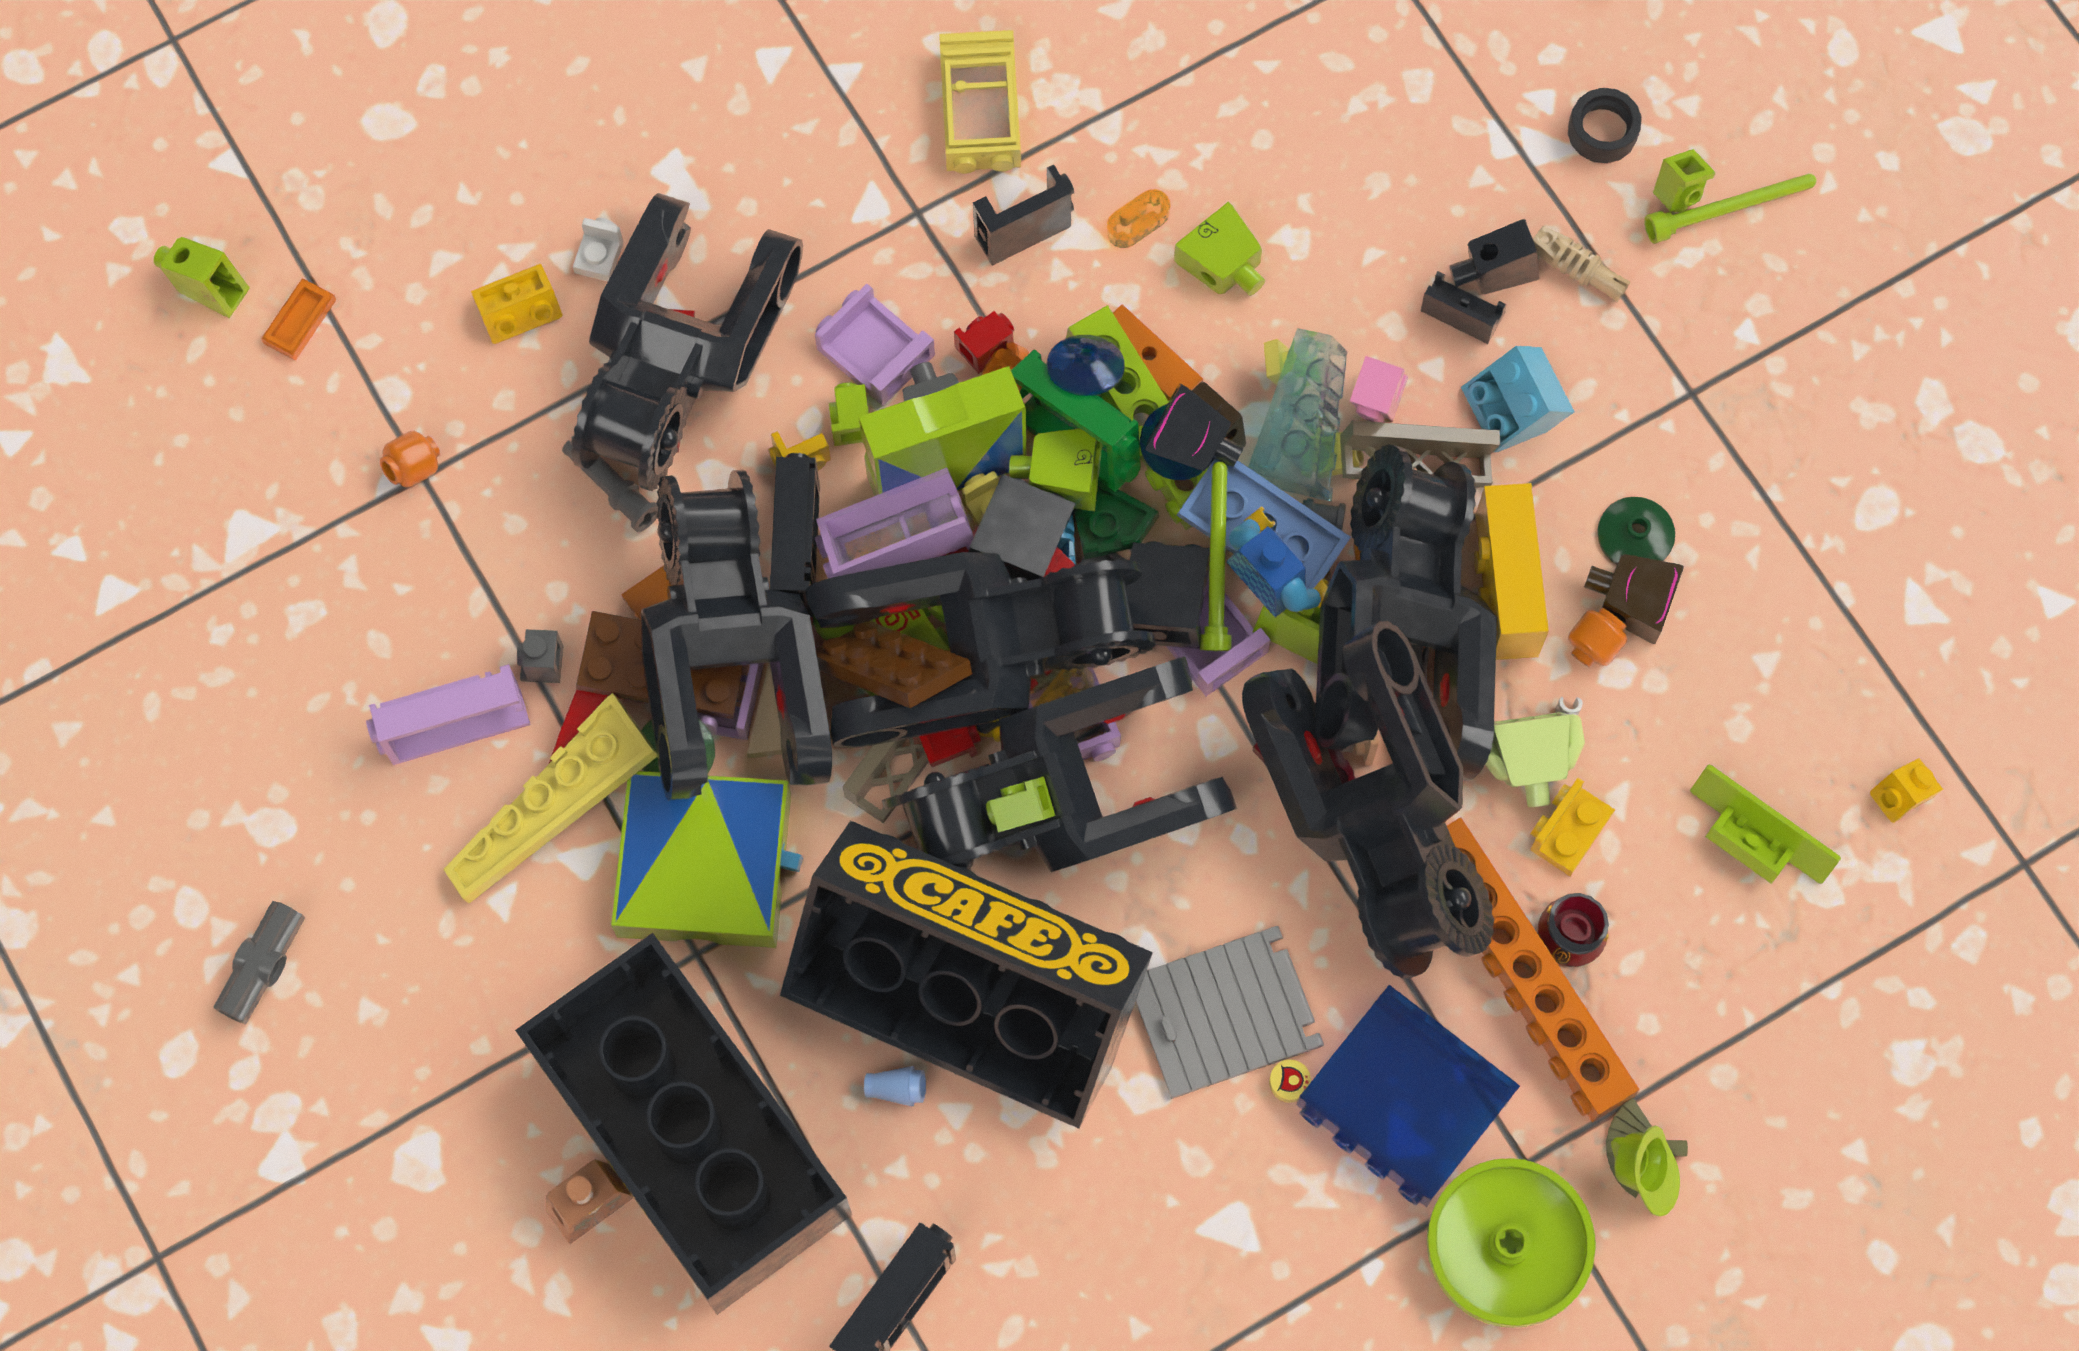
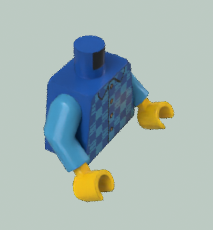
[1226,507,1329,618]

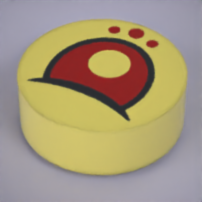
[1269,1060,1311,1103]

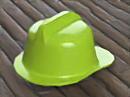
[1611,1125,1680,1217]

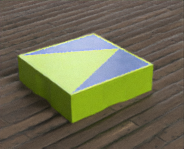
[859,366,1027,496]
[611,771,791,948]

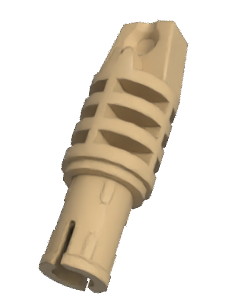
[1533,226,1631,302]

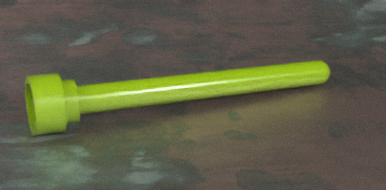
[1644,174,1817,244]
[1200,462,1232,651]

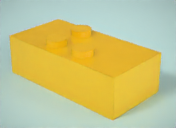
[1474,483,1549,660]

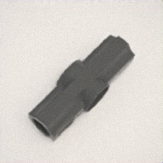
[213,901,305,1025]

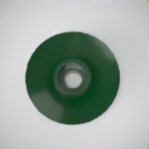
[1597,497,1676,565]

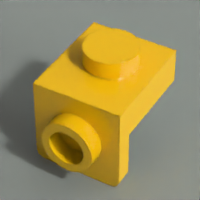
[768,431,831,471]
[1870,758,1944,823]

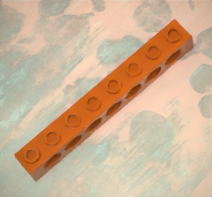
[1446,817,1640,1123]

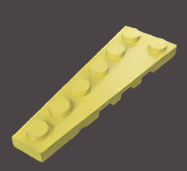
[443,693,657,903]

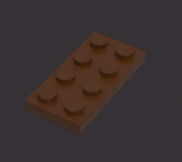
[576,611,744,719]
[816,621,972,708]

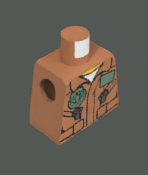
[546,1159,633,1244]

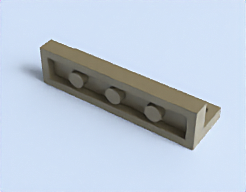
[1340,420,1500,487]
[842,738,929,824]

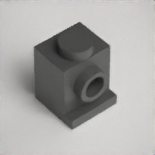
[517,629,564,683]

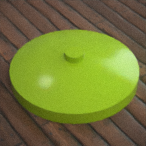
[1426,1158,1596,1328]

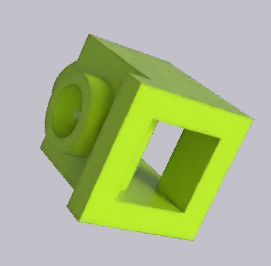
[1653,149,1716,213]
[829,382,869,446]
[986,777,1055,832]

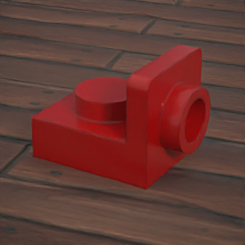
[919,726,981,768]

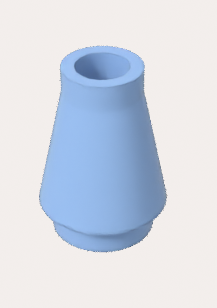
[864,1066,926,1107]

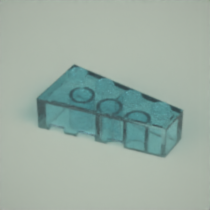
[1248,328,1348,502]

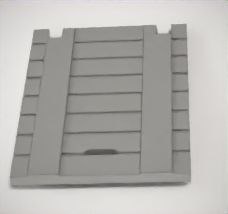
[1135,926,1324,1099]

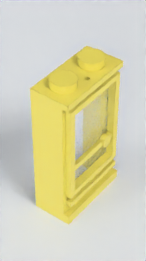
[939,30,1021,174]

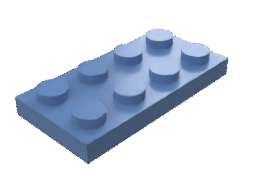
[1177,459,1351,589]

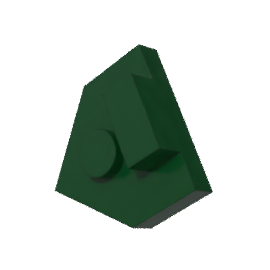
[1073,480,1160,560]

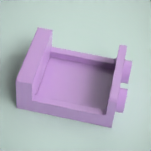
[815,284,935,406]
[1166,575,1270,697]

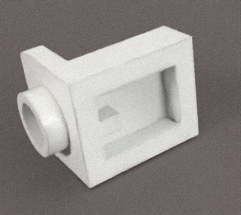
[573,218,624,282]

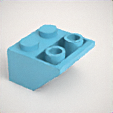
[1461,346,1575,452]

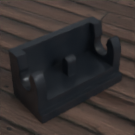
[1420,271,1507,344]

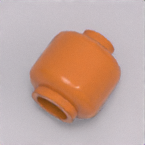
[380,431,440,488]
[1568,608,1627,668]

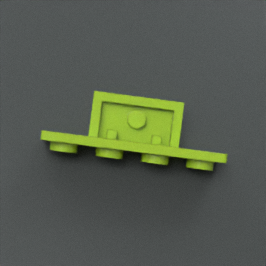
[1690,764,1841,884]

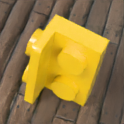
[471,263,563,344]
[1530,778,1615,877]

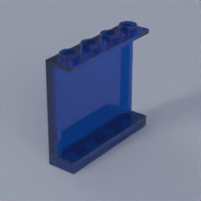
[1297,984,1520,1208]

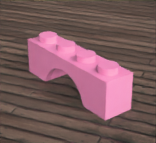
[1350,356,1408,422]

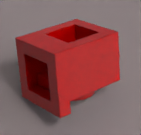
[954,311,1015,374]

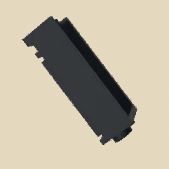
[770,453,821,617]
[829,1222,956,1351]

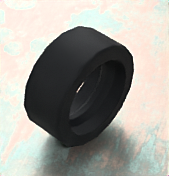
[1568,87,1642,163]

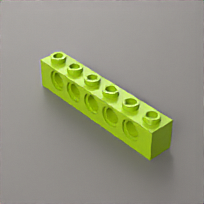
[1064,305,1209,531]

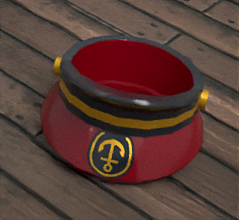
[1537,893,1609,967]

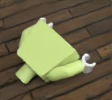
[1485,697,1585,807]

